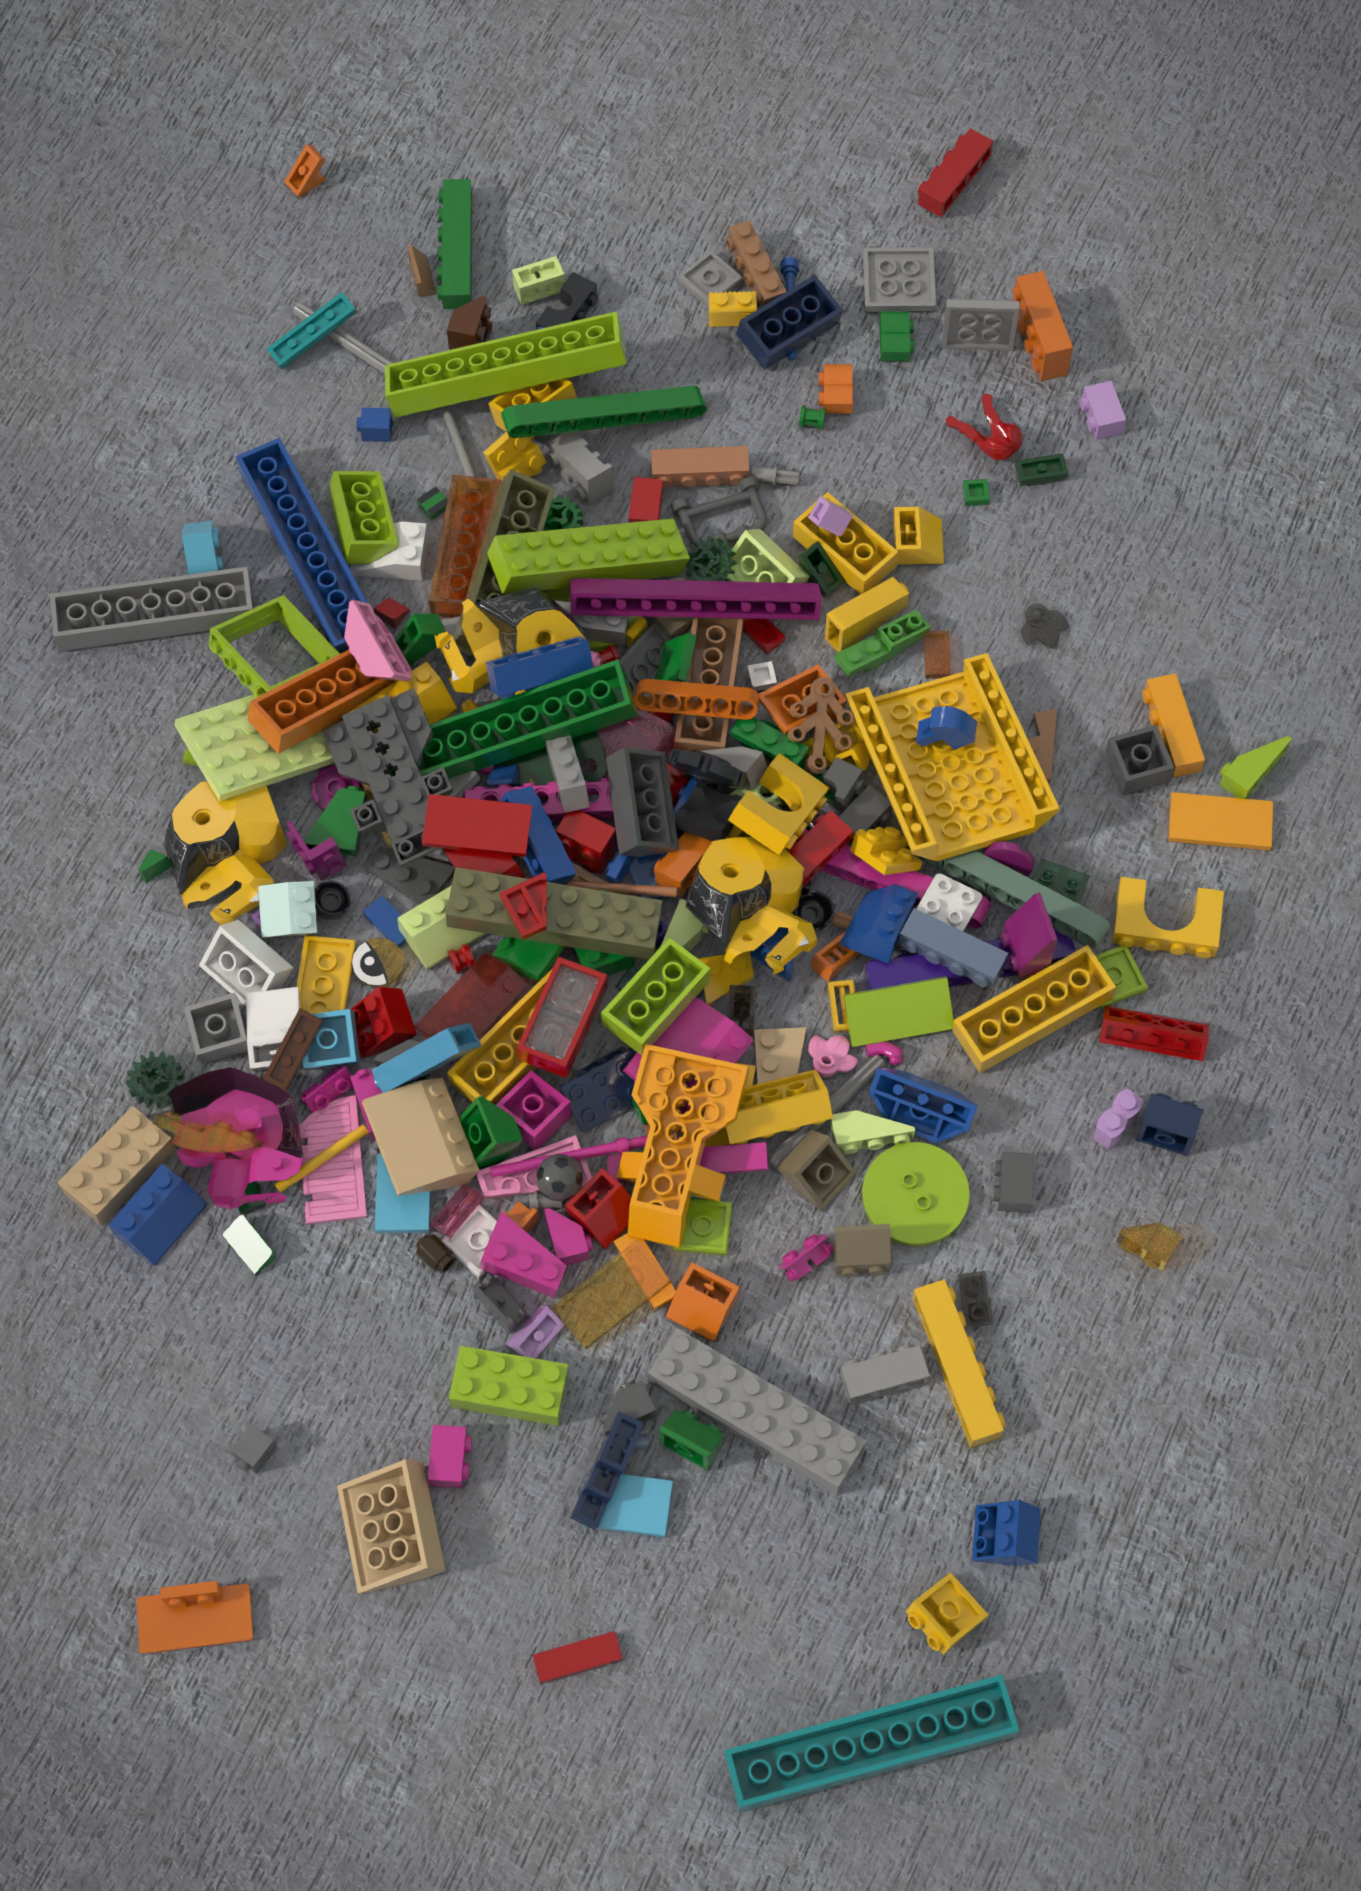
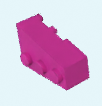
[479,1211,567,1298]

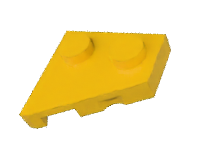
[699,951,754,1006]

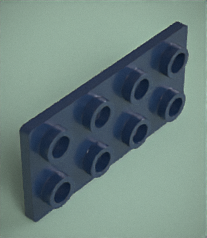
[560,1047,637,1133]

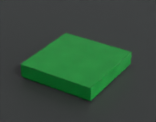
[655,633,697,682]

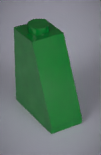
[305,786,367,857]

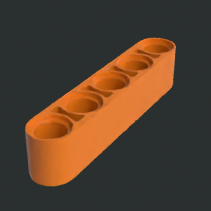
[634,679,759,720]

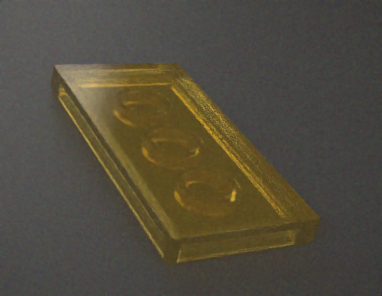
[552,1240,671,1350]

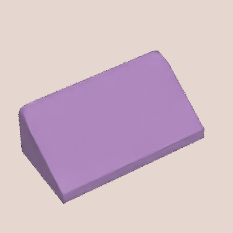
[506,1305,565,1359]

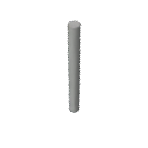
[443,410,481,493]

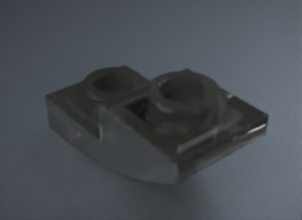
[957,1271,994,1328]

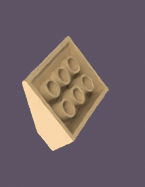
[362,1078,479,1196]
[337,1459,446,1594]

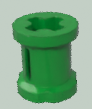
[799,405,826,430]

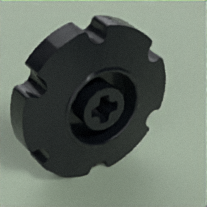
[666,749,748,790]

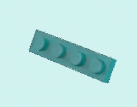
[266,292,357,369]

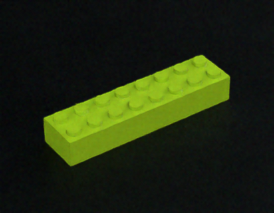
[487,518,690,594]

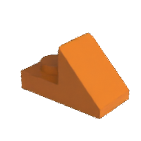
[284,144,326,197]

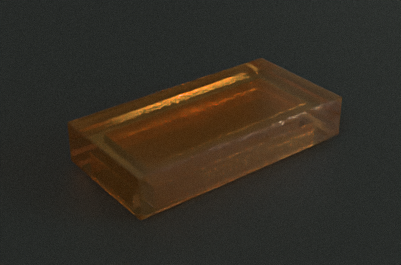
[924,631,951,678]

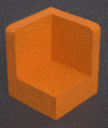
[503,1201,539,1233]

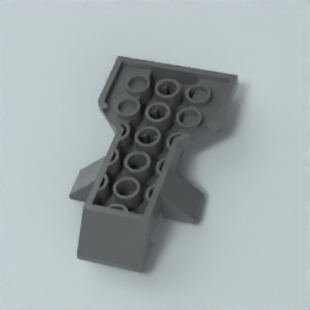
[322,688,453,867]

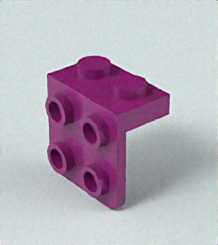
[286,821,347,881]

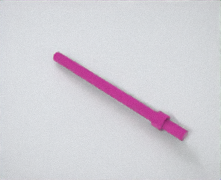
[490,1135,648,1178]

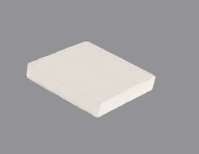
[441,1204,497,1279]

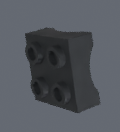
[675,781,743,842]

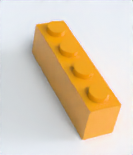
[1142,673,1205,778]

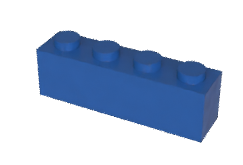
[485,636,593,698]
[499,786,577,885]

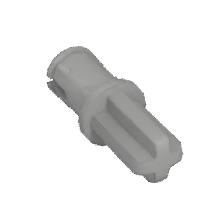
[751,465,800,486]

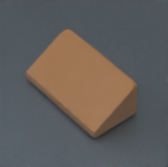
[407,245,436,297]

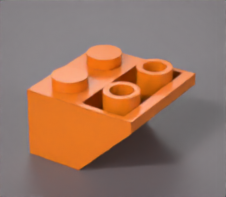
[666,1262,740,1343]

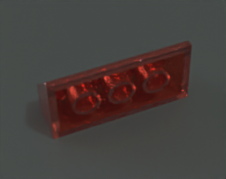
[414,952,528,1063]

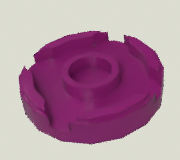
[311,765,362,811]
[984,841,1035,877]

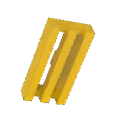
[828,980,855,1033]

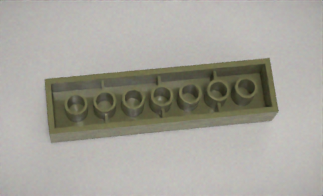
[453,469,555,656]
[446,867,662,960]

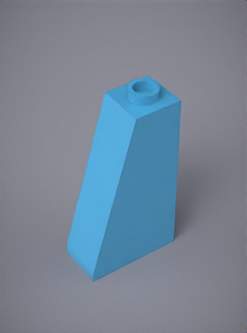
[371,1023,482,1093]

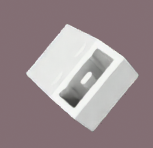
[246,987,303,1072]

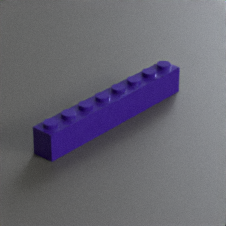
[865,930,1076,990]

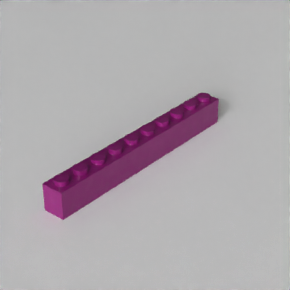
[569,578,822,620]

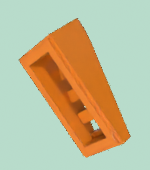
[810,931,860,982]

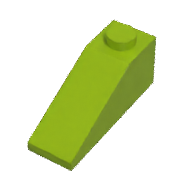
[1219,736,1292,799]

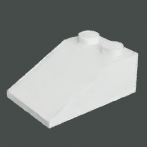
[350,522,429,581]

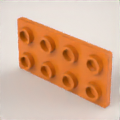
[136,1581,254,1654]

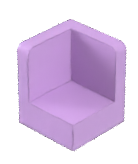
[808,496,853,536]

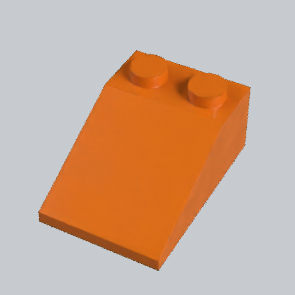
[758,664,847,734]

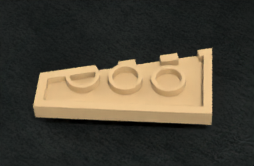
[754,1027,806,1084]

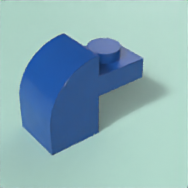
[916,706,977,750]

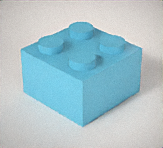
[303,1009,360,1070]

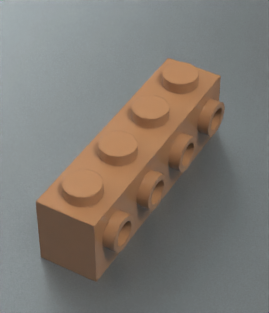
[726,220,786,308]

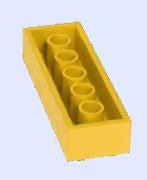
[952,945,1116,1073]
[447,969,552,1105]

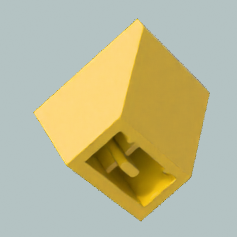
[893,507,944,565]

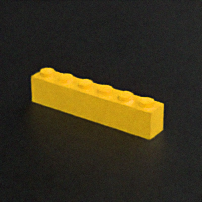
[912,1279,1006,1448]

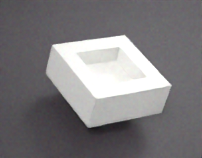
[747,661,777,691]

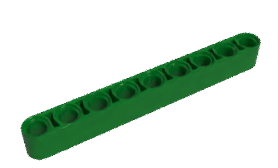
[501,386,707,438]

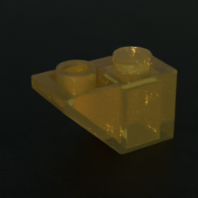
[1117,1222,1183,1271]

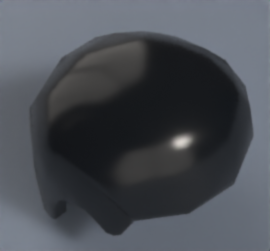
[314,881,351,919]
[794,891,835,931]

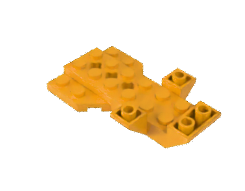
[616,1044,749,1248]

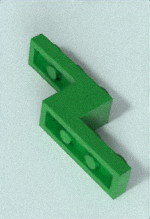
[730,718,839,809]

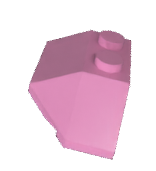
[344,600,412,682]

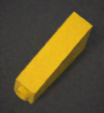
[825,577,909,652]

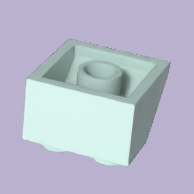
[258,881,317,938]

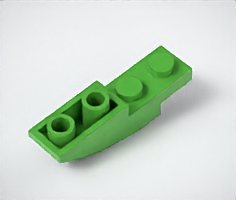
[834,609,931,677]

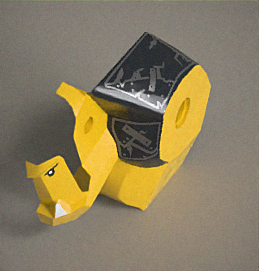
[435,587,585,695]
[164,781,287,925]
[686,837,817,975]

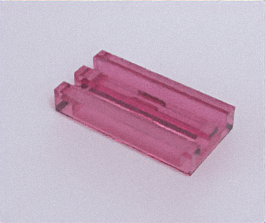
[430,1185,484,1239]

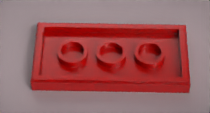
[422,794,532,857]

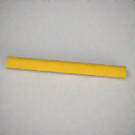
[274,1124,369,1193]

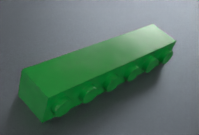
[437,179,472,309]

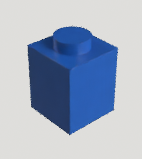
[356,407,393,442]

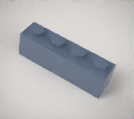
[898,908,1008,989]

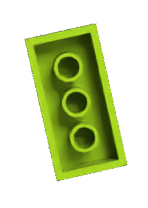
[601,937,710,1056]
[449,1346,569,1426]

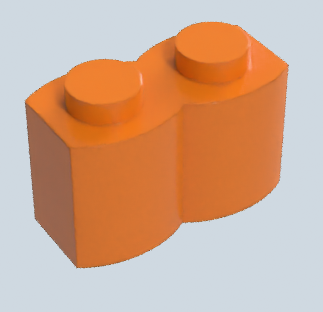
[819,364,853,414]

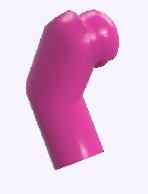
[865,1041,903,1065]

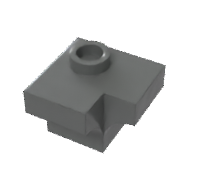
[824,757,866,811]

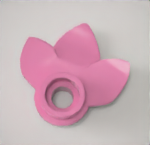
[808,1035,858,1078]

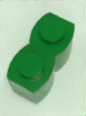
[879,311,915,361]

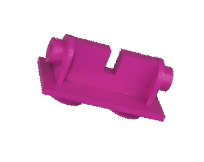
[299,1065,353,1113]
[777,1233,834,1282]

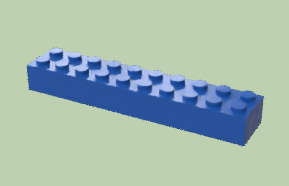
[235,438,367,654]

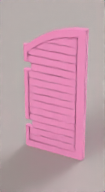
[298,1095,367,1224]

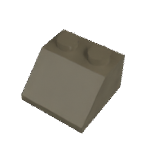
[777,1130,857,1210]
[833,1224,891,1278]

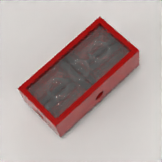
[516,957,608,1078]

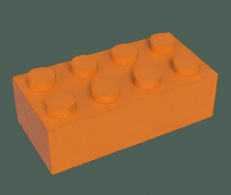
[1012,271,1073,381]

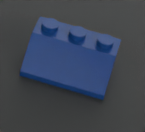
[840,884,919,964]
[109,1164,207,1266]

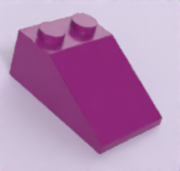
[1000,892,1057,979]

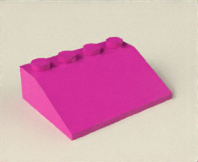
[623,997,754,1114]

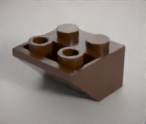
[447,296,493,350]

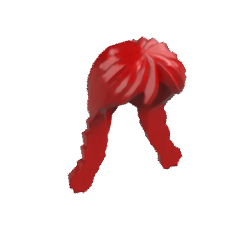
[946,393,1022,461]

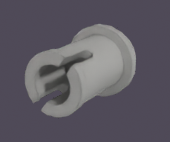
[528,1191,562,1210]

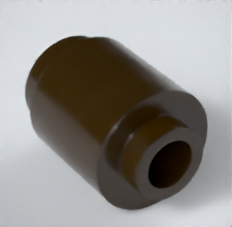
[416,1234,456,1274]

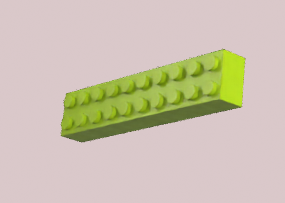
[385,311,627,418]

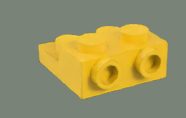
[483,431,547,484]
[850,827,923,875]
[906,1572,989,1655]

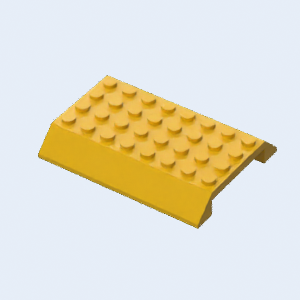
[845,653,1060,861]

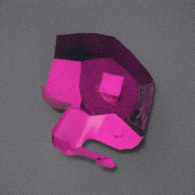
[169,1067,304,1209]

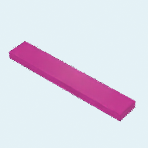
[607,1142,768,1182]

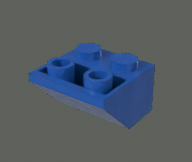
[972,1500,1041,1566]

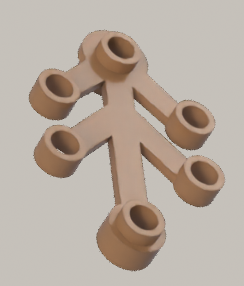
[788,677,854,775]

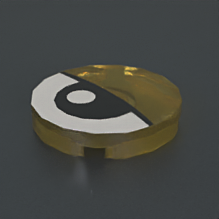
[352,938,405,989]

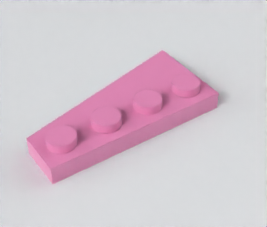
[476,1135,592,1199]

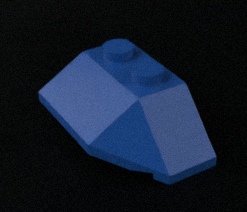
[869,1067,978,1143]

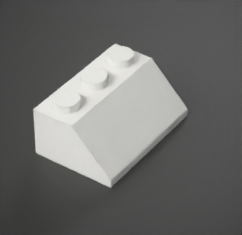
[199,920,293,1006]

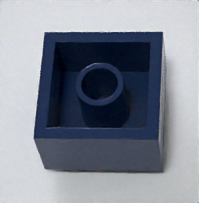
[1136,1093,1203,1156]

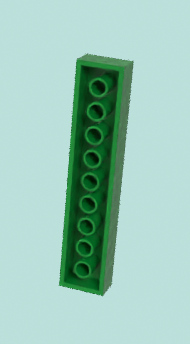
[383,659,638,778]

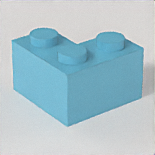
[182,520,224,574]

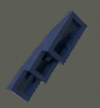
[570,1411,644,1530]

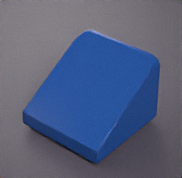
[487,765,519,786]

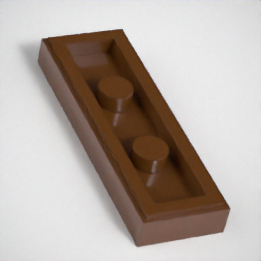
[263,1008,324,1091]

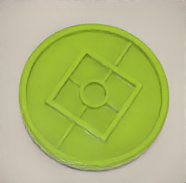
[862,1142,970,1247]

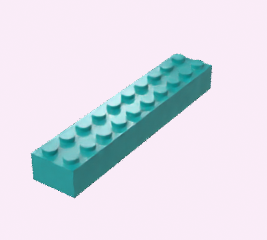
[724,1674,1020,1813]

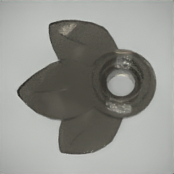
[1021,603,1069,649]

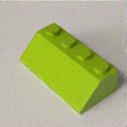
[328,471,399,564]

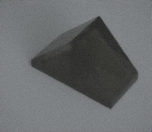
[728,985,756,1037]

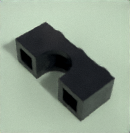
[536,272,599,330]

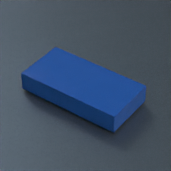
[363,896,406,949]

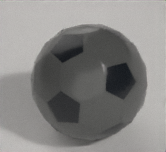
[536,1154,583,1202]

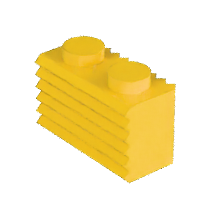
[709,291,757,327]

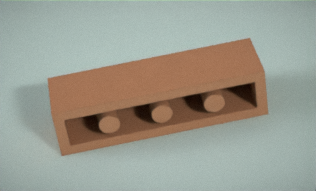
[651,446,749,489]

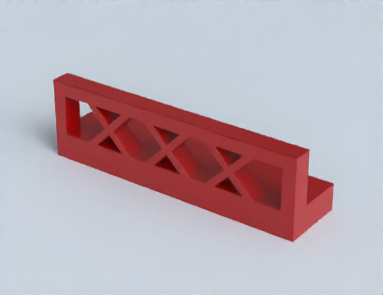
[1099,1006,1209,1061]

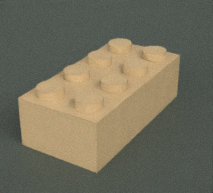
[57,1106,176,1226]

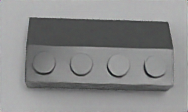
[606,747,679,857]

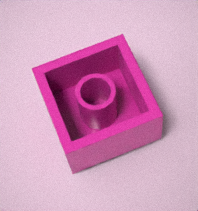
[496,1071,572,1150]

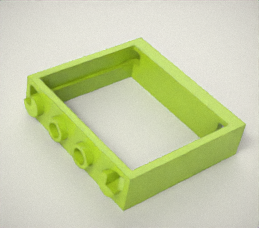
[208,595,340,698]

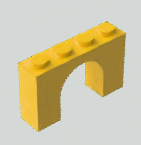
[728,753,829,855]
[1112,877,1224,959]

